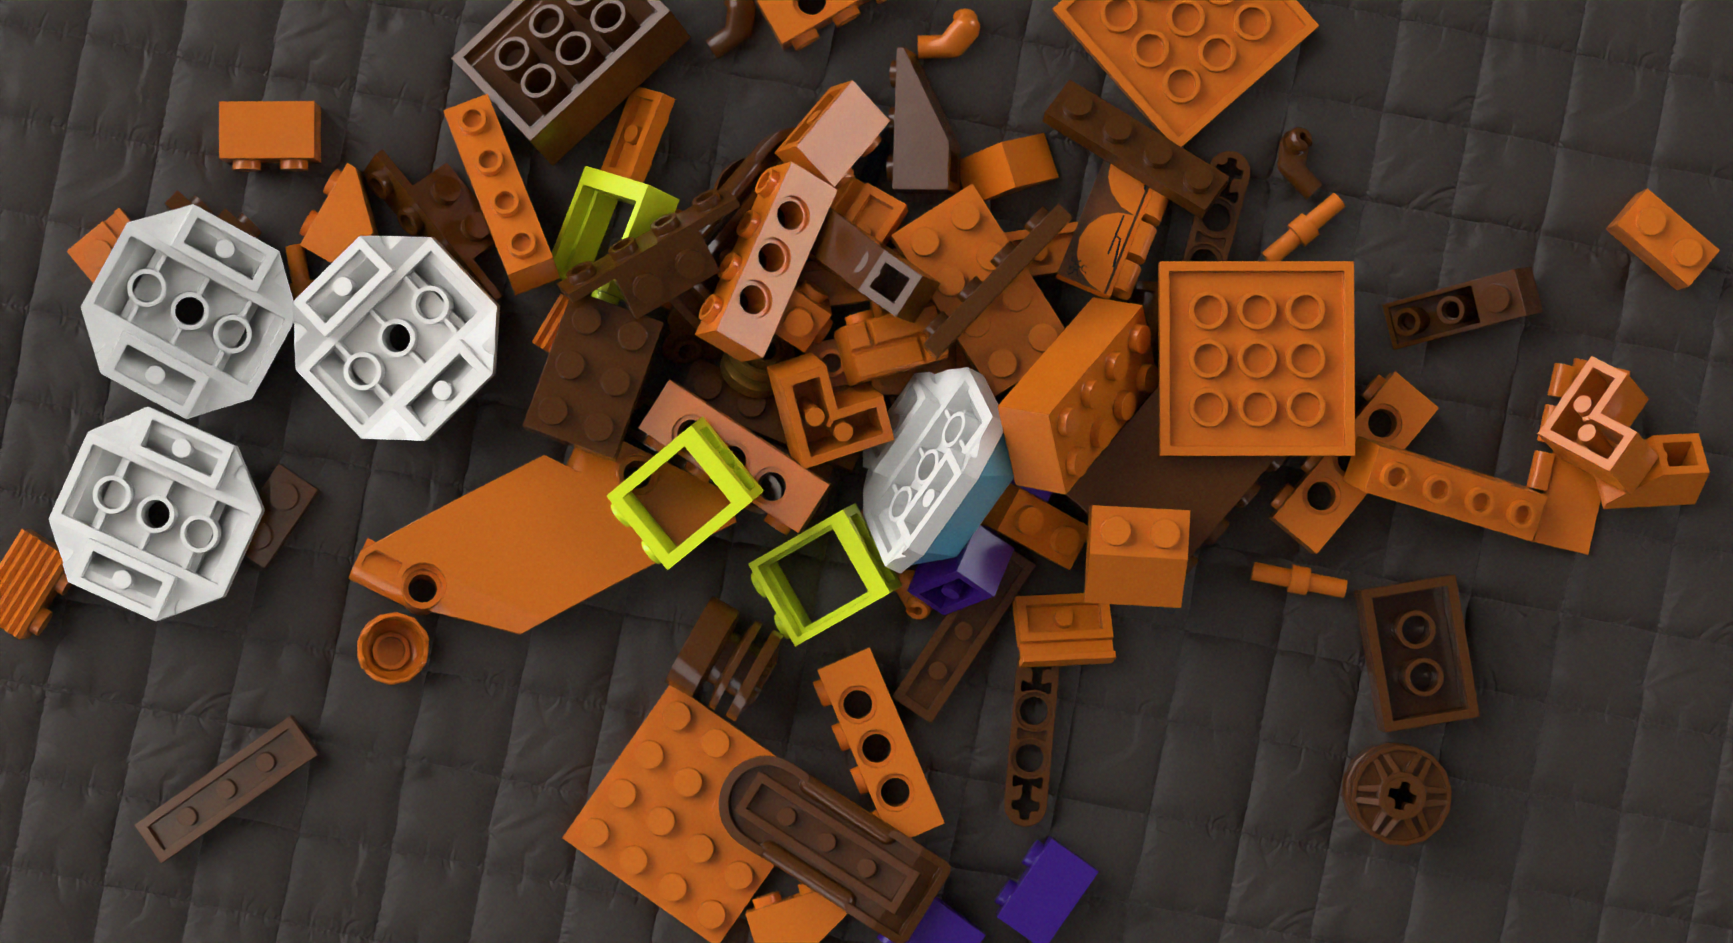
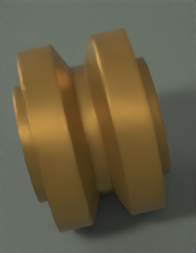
[720,333,795,398]

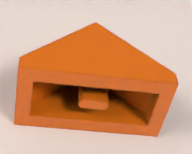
[960,133,1059,202]

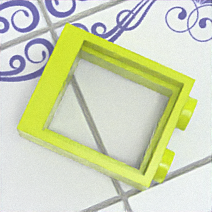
[552,166,680,306]
[606,417,764,570]
[748,503,902,647]

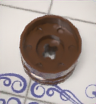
[665,596,784,722]
[1341,741,1452,846]

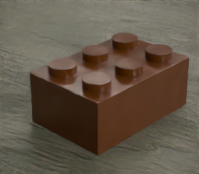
[523,295,665,463]
[1354,574,1480,733]

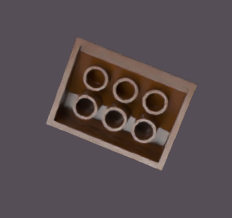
[451,0,691,166]

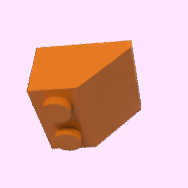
[1084,505,1190,608]

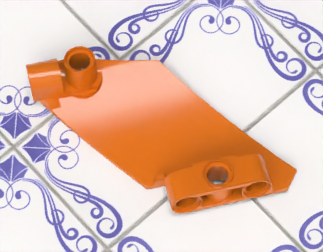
[348,442,736,635]

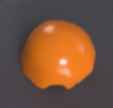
[357,612,429,685]

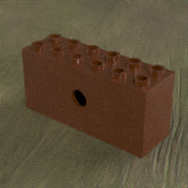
[1062,361,1357,577]

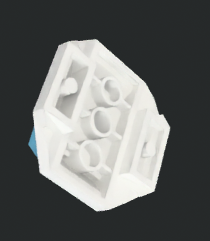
[81,204,294,419]
[292,236,500,441]
[863,367,1014,573]
[48,407,265,621]

